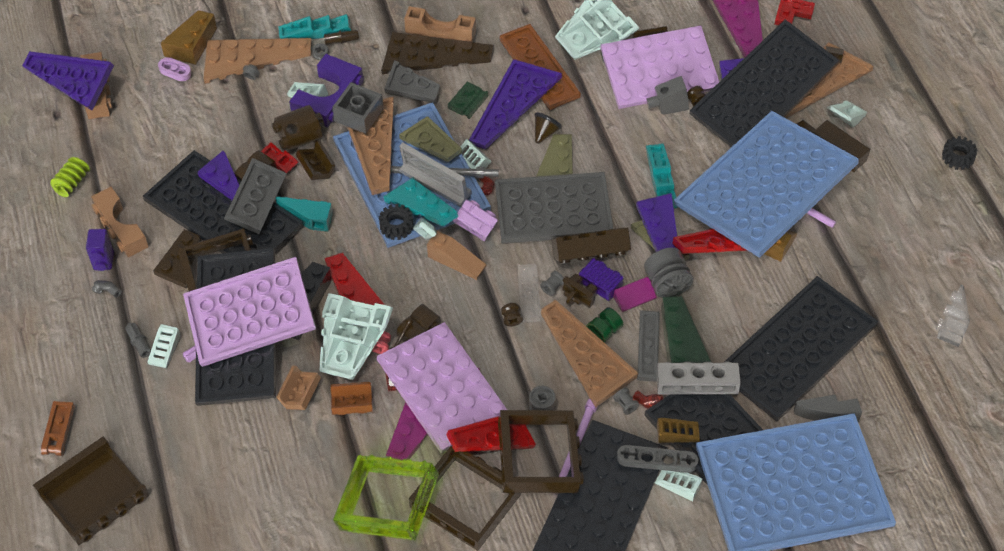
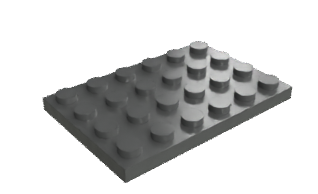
[495,172,614,244]

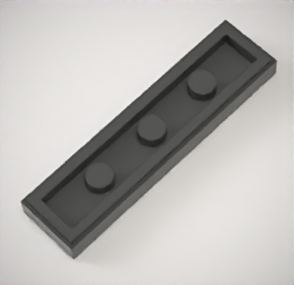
[637,310,660,382]

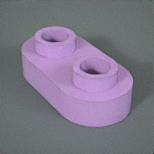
[158,58,191,81]

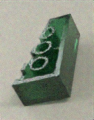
[661,296,711,363]

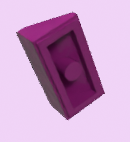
[613,277,657,312]

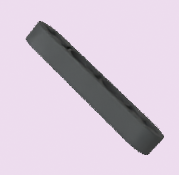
[617,445,698,473]

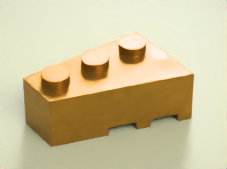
[161,10,217,65]

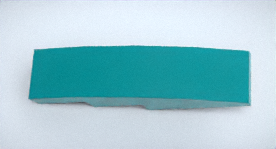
[278,14,351,39]
[646,143,678,208]

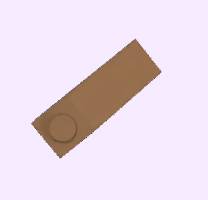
[427,231,486,280]

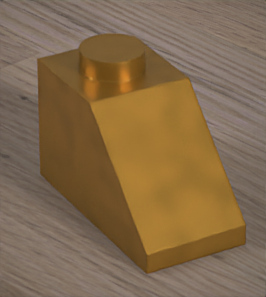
[764,230,797,262]

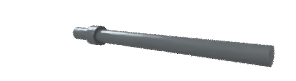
[391,166,499,178]

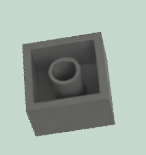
[332,82,384,134]

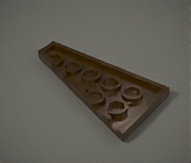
[381,32,494,75]

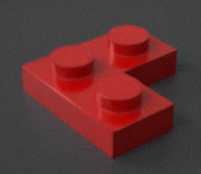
[774,0,815,25]

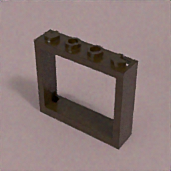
[177,229,253,292]
[498,410,584,493]
[409,445,521,551]

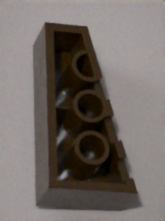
[551,227,631,263]

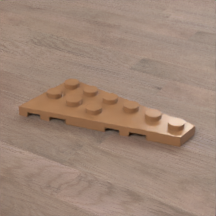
[204,38,312,84]
[785,42,874,118]
[347,96,394,195]
[541,300,638,408]

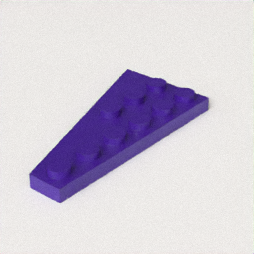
[22,51,114,111]
[469,59,562,149]

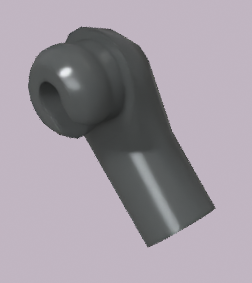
[92,280,122,298]

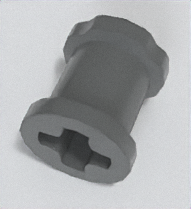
[540,271,564,296]
[613,388,639,415]

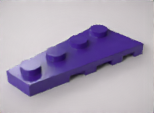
[636,193,677,252]

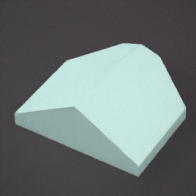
[827,100,867,127]

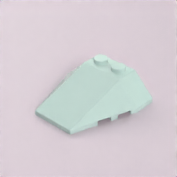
[555,0,639,60]
[320,293,393,380]

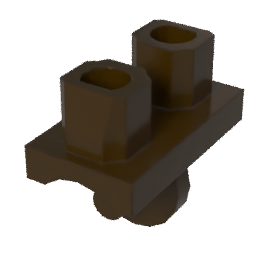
[562,274,597,308]

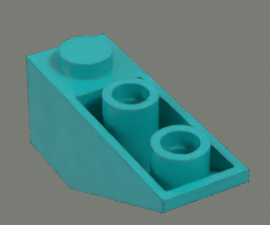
[276,197,333,232]

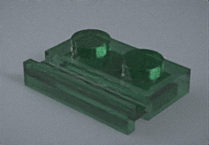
[448,81,489,119]

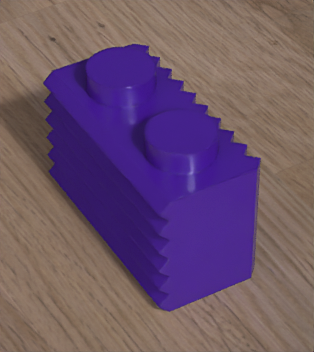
[86,229,114,271]
[579,258,623,301]

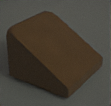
[826,46,844,63]

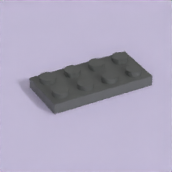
[224,158,286,234]

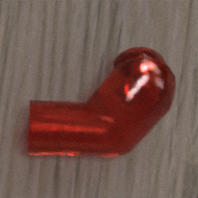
[478,176,495,195]
[632,390,664,409]

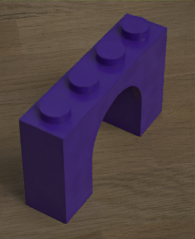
[289,54,364,128]

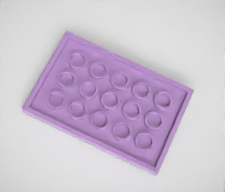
[600,26,719,109]
[183,257,316,367]
[377,322,507,453]

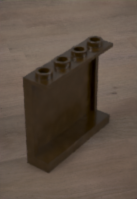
[33,436,149,546]

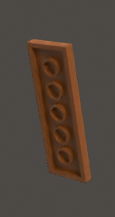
[500,24,581,110]

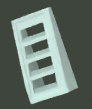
[287,82,328,98]
[460,139,492,169]
[413,218,437,240]
[147,324,181,368]
[655,470,703,501]

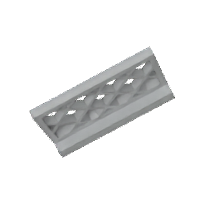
[399,142,472,207]

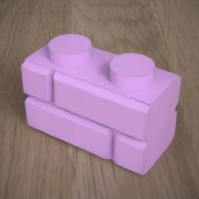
[453,199,498,242]

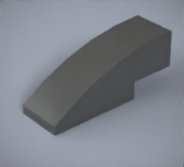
[794,395,862,422]

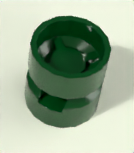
[586,307,624,342]

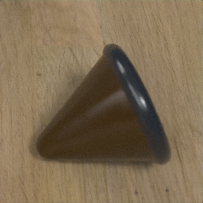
[534,112,562,144]

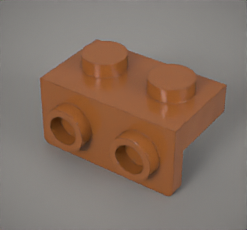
[331,382,373,415]

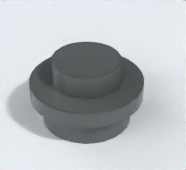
[243,64,260,80]

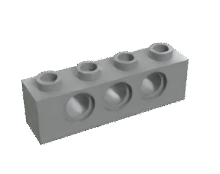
[656,362,740,394]

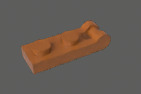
[41,401,75,456]

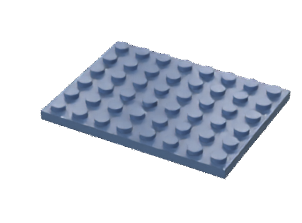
[333,102,491,248]
[674,111,859,258]
[696,413,896,551]

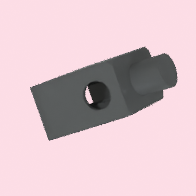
[646,76,689,115]

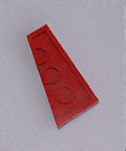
[672,229,748,254]
[324,253,385,305]
[446,416,536,452]

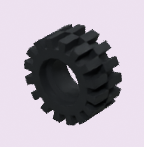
[942,136,978,170]
[379,204,414,240]

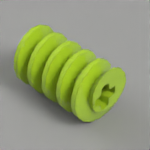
[50,157,90,197]

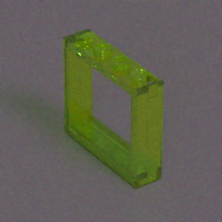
[333,455,439,540]

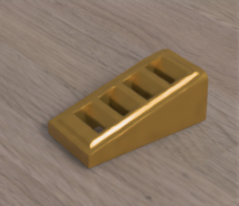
[657,418,700,443]

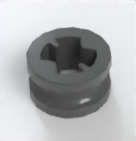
[312,43,328,60]

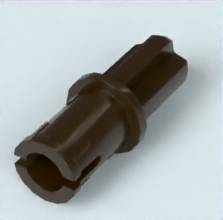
[324,30,359,45]

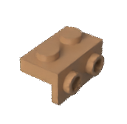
[277,366,321,410]

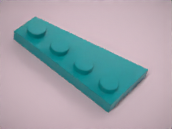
[383,178,458,227]

